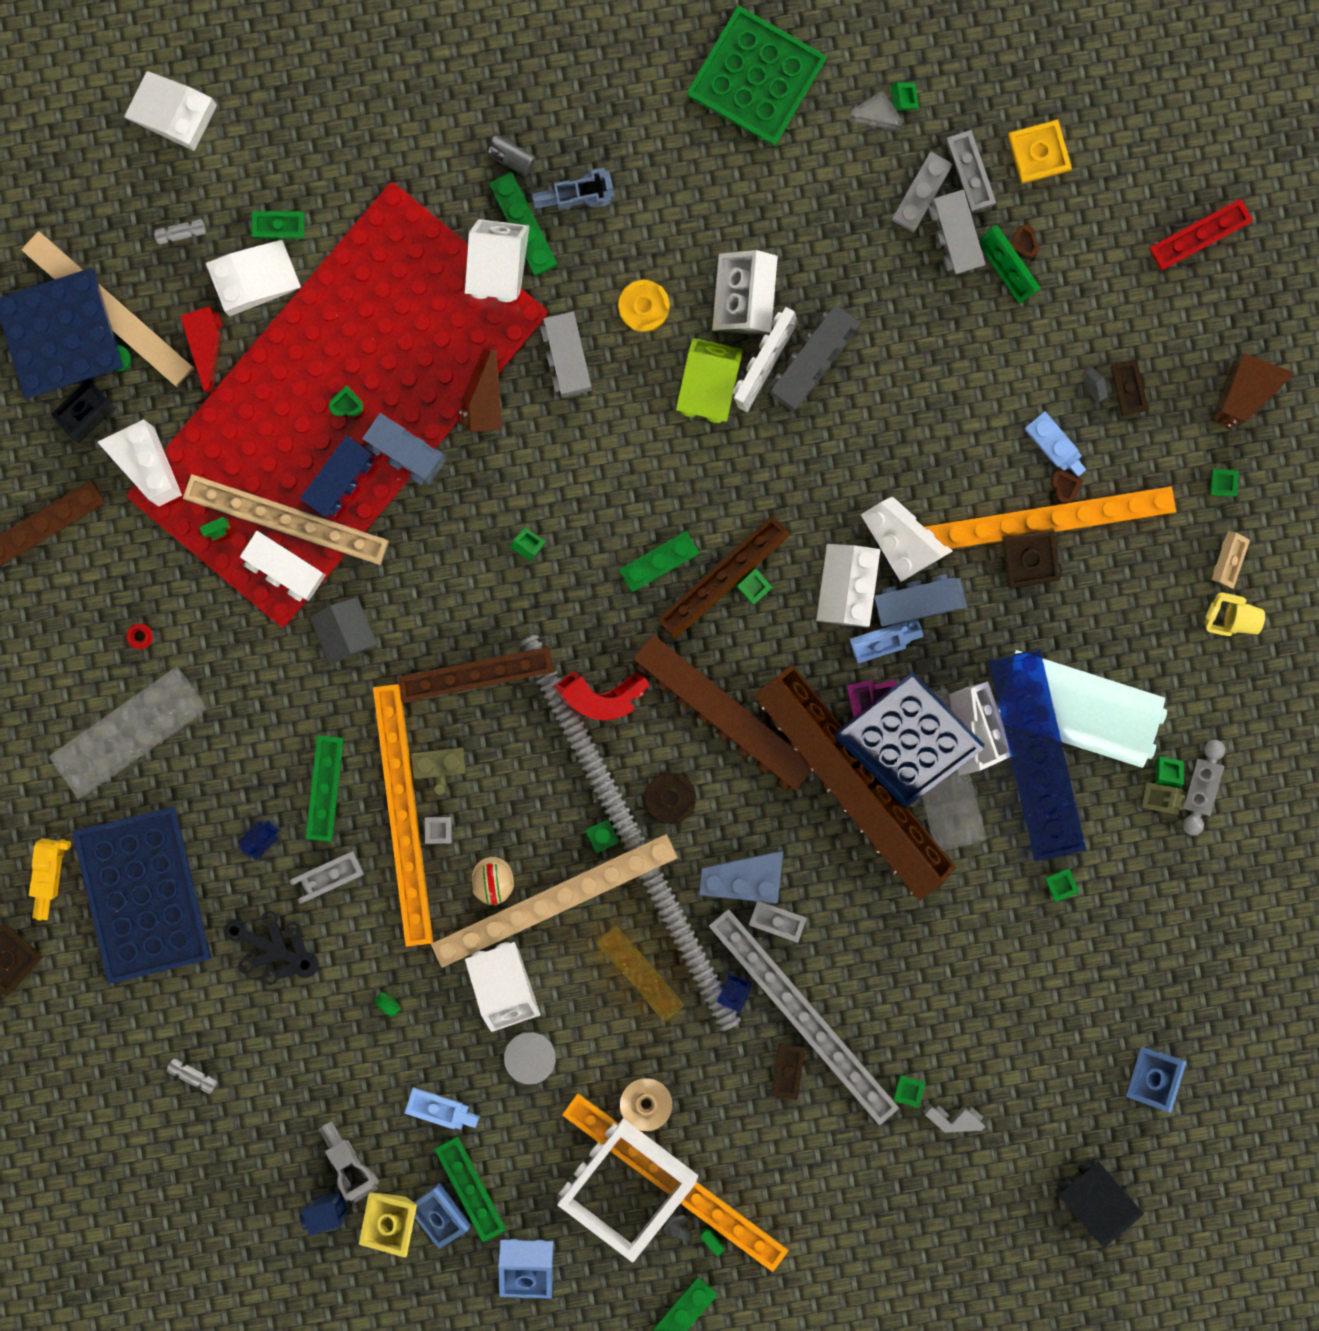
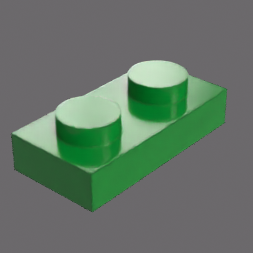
[252,211,305,239]

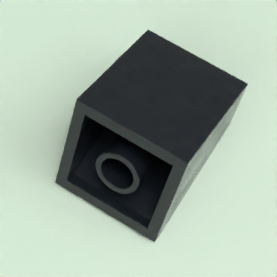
[1055,1158,1144,1248]

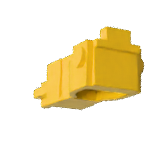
[29,838,71,920]

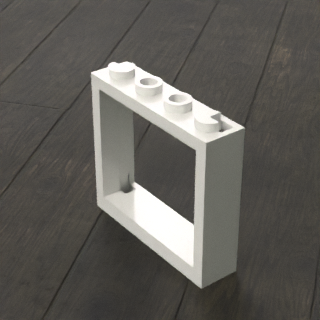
[558,1118,698,1263]

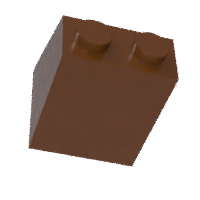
[1212,353,1293,429]

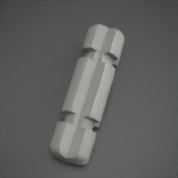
[154,219,206,244]
[166,1059,217,1093]

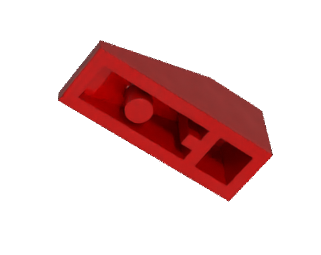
[180,306,223,393]

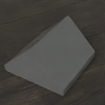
[310,597,378,665]

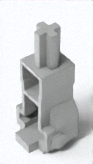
[319,1121,379,1203]

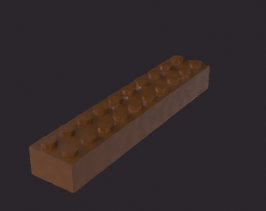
[754,664,956,901]

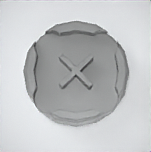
[504,1032,556,1084]

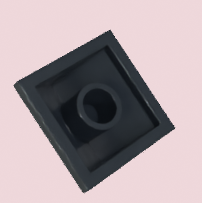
[51,379,116,443]

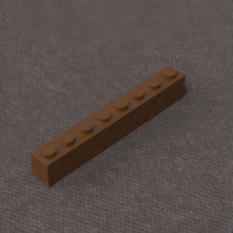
[633,635,811,791]

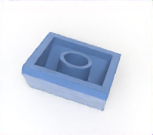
[1126,1047,1186,1113]
[414,1182,471,1249]

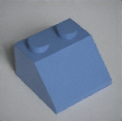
[499,1239,553,1299]

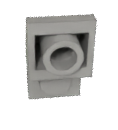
[923,1104,985,1132]

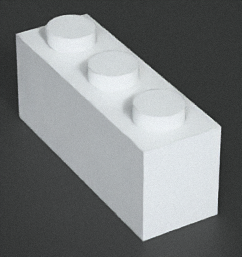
[240,531,326,601]

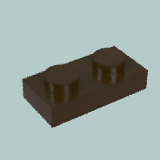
[1110,359,1149,417]
[771,1043,806,1100]

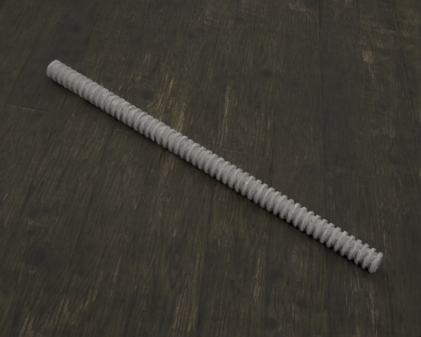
[517,635,741,1031]

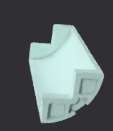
[996,650,1167,768]

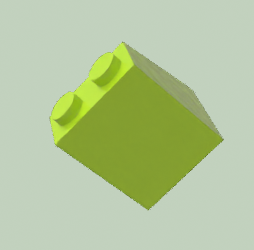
[676,338,743,423]

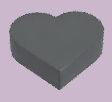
[1082,368,1108,402]

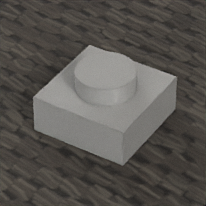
[425,817,452,844]

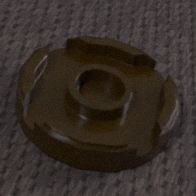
[644,772,696,824]

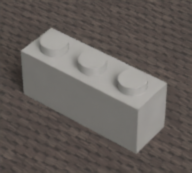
[928,189,986,275]
[540,311,592,397]

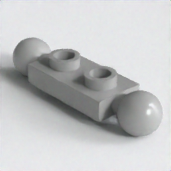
[1183,740,1225,835]

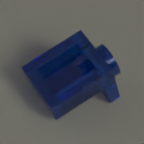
[717,973,752,1012]

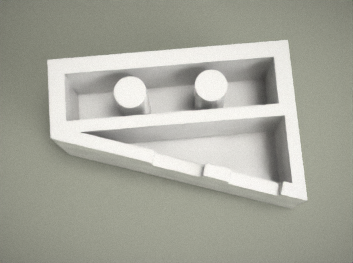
[98,419,182,506]
[861,497,953,582]
[949,682,1014,776]

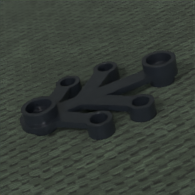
[225,910,319,985]

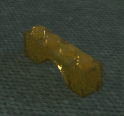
[596,924,685,1022]

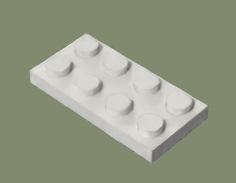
[733,307,798,412]

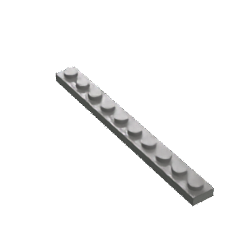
[709,909,899,1125]

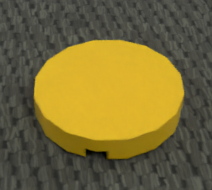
[618,279,670,332]

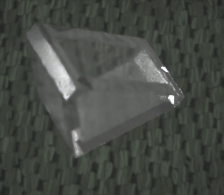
[849,91,903,132]

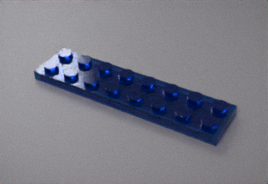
[988,648,1086,862]

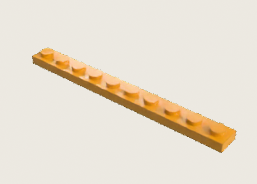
[924,486,1176,549]
[373,684,433,947]
[562,1093,788,1272]

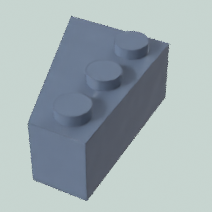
[362,413,447,485]
[875,574,967,626]
[699,850,783,903]

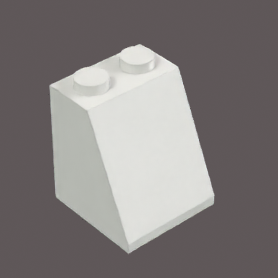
[465,219,529,302]
[465,942,540,1032]

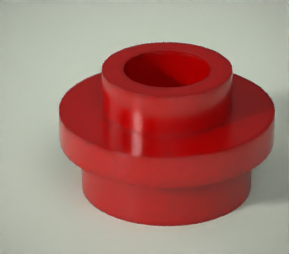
[126,623,153,649]

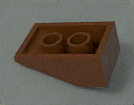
[457,348,502,432]

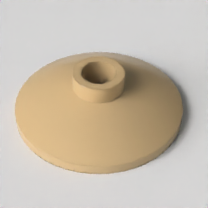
[620,1078,672,1131]

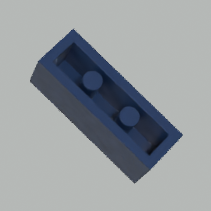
[300,436,374,519]
[300,1190,349,1236]

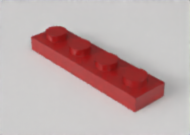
[1149,199,1253,271]

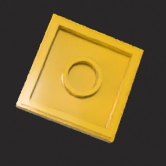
[1007,120,1072,184]

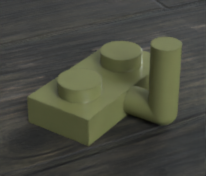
[411,748,466,795]

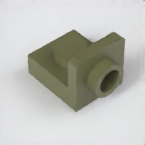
[1142,782,1185,815]

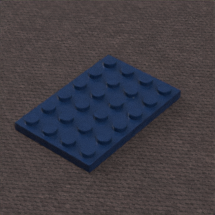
[72,807,212,984]

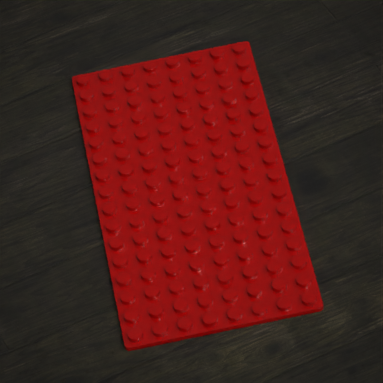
[127,183,548,627]

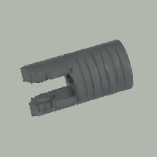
[487,135,536,177]

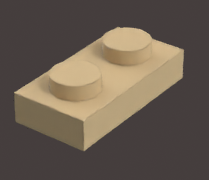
[1212,531,1250,589]

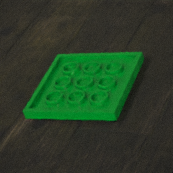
[686,5,828,147]

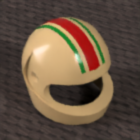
[472,857,514,905]

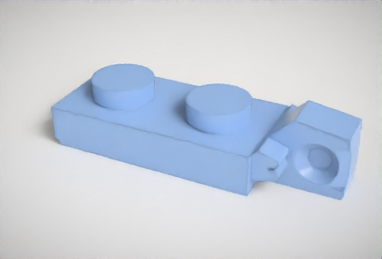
[1025,411,1086,477]
[850,620,923,663]
[405,1087,480,1129]

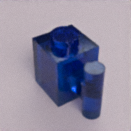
[237,820,281,861]

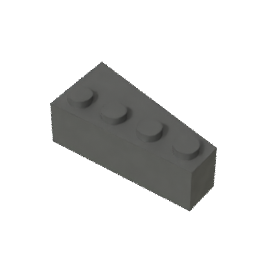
[770,304,861,413]

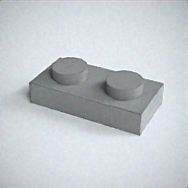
[748,901,807,943]

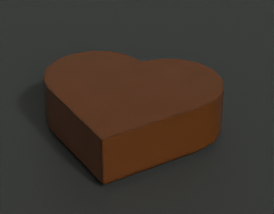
[1010,225,1039,259]
[1050,470,1084,504]

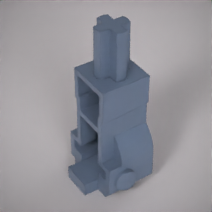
[532,167,614,210]

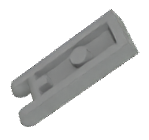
[289,851,364,904]

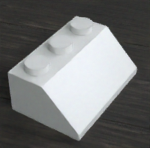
[712,250,778,334]
[816,544,880,628]

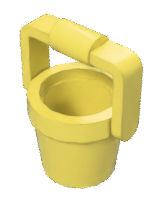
[1205,593,1265,636]

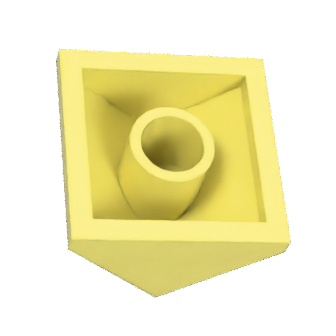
[359,1192,417,1257]

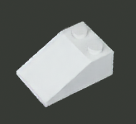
[124,71,217,151]
[206,240,301,316]

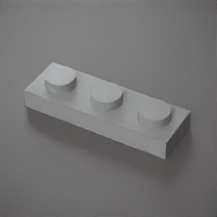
[946,130,996,213]
[892,151,953,232]

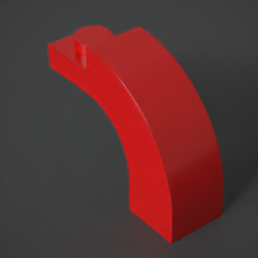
[553,671,650,720]

